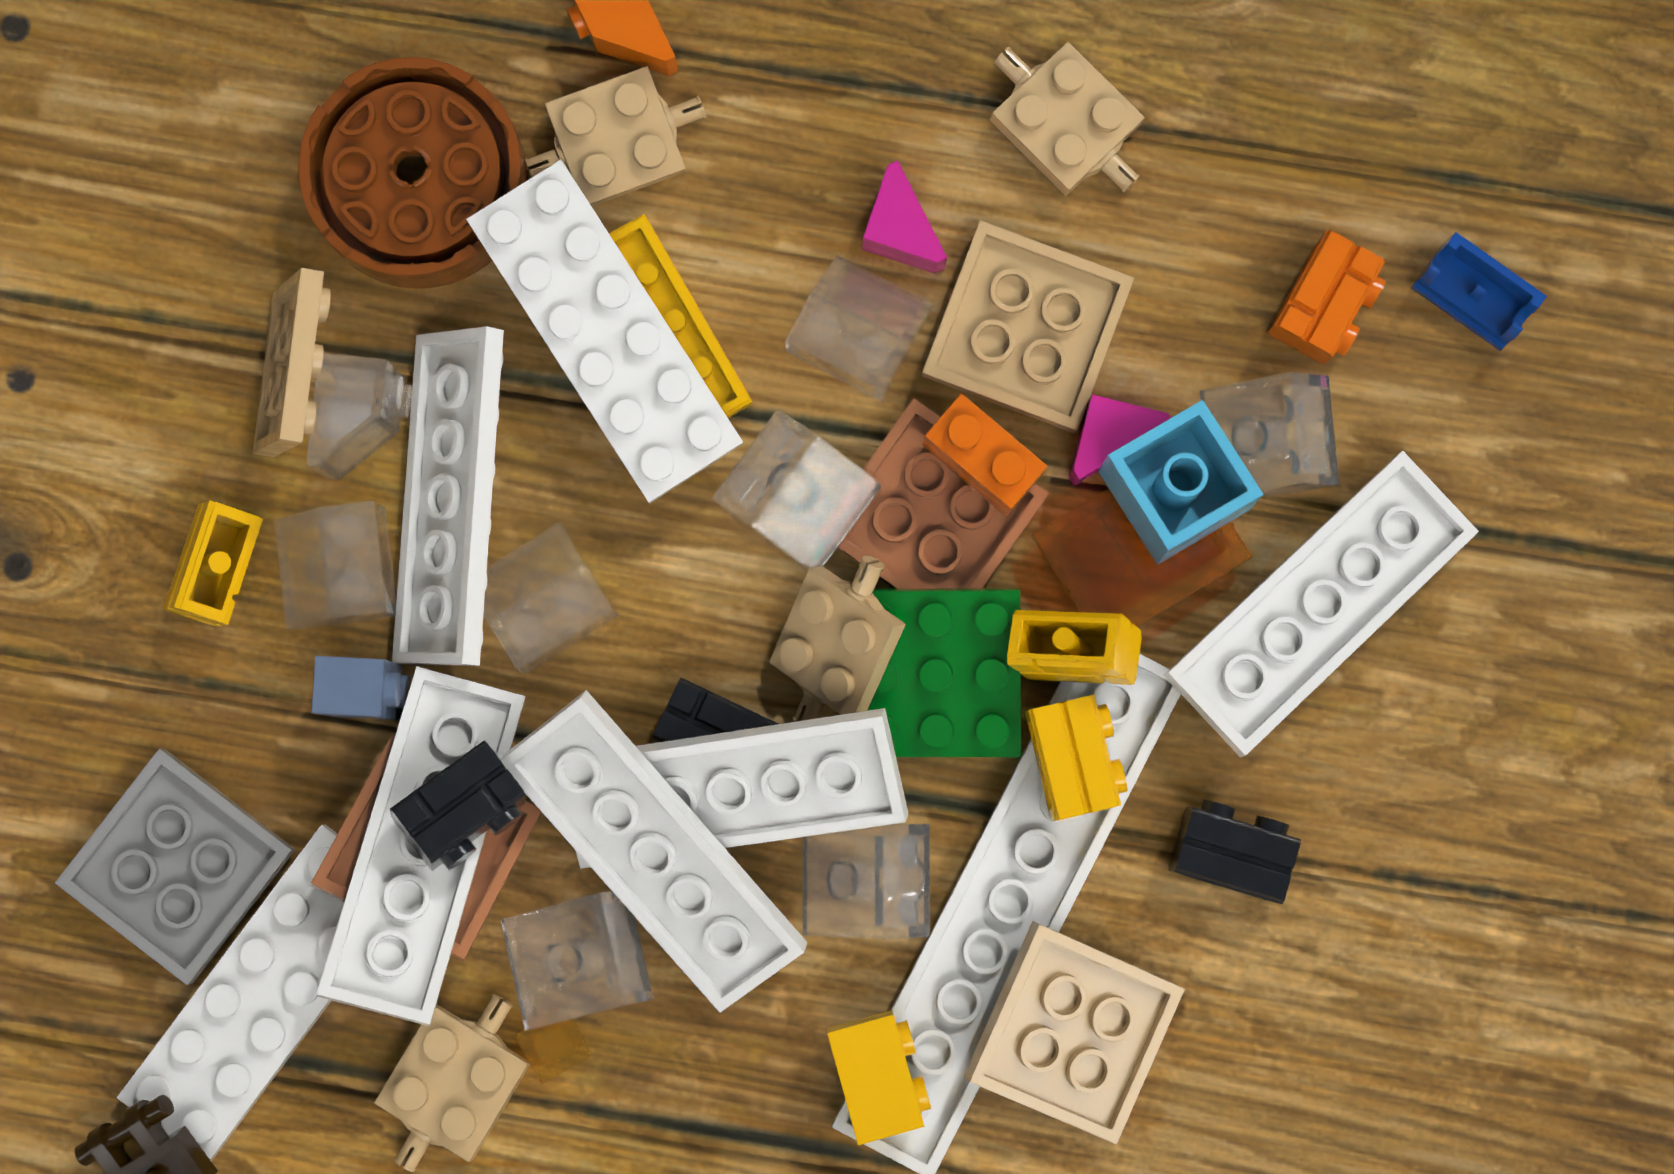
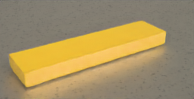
[609,214,753,418]

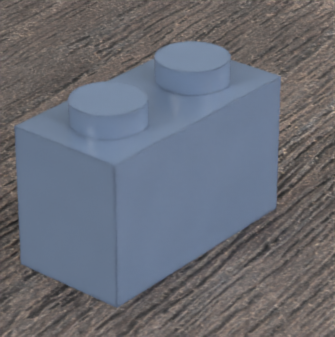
[311,656,411,720]

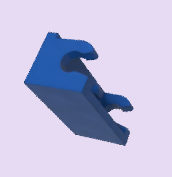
[1411,232,1547,351]

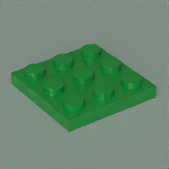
[867,588,1022,757]

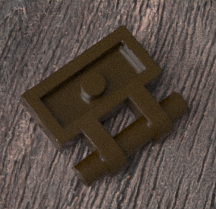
[75,1095,218,1174]

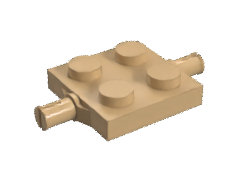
[989,42,1145,196]
[525,66,707,207]
[769,556,906,722]
[374,994,531,1172]

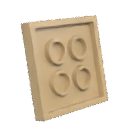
[922,220,1134,434]
[253,268,331,457]
[963,921,1185,1144]

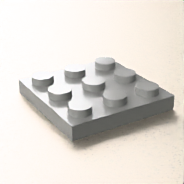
[55,748,296,985]

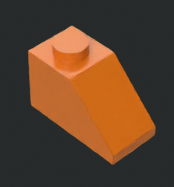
[566,0,679,76]

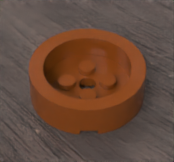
[298,57,528,289]

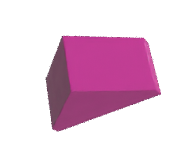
[862,160,947,274]
[1068,394,1171,486]

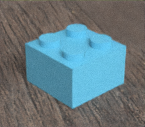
[1098,400,1264,565]

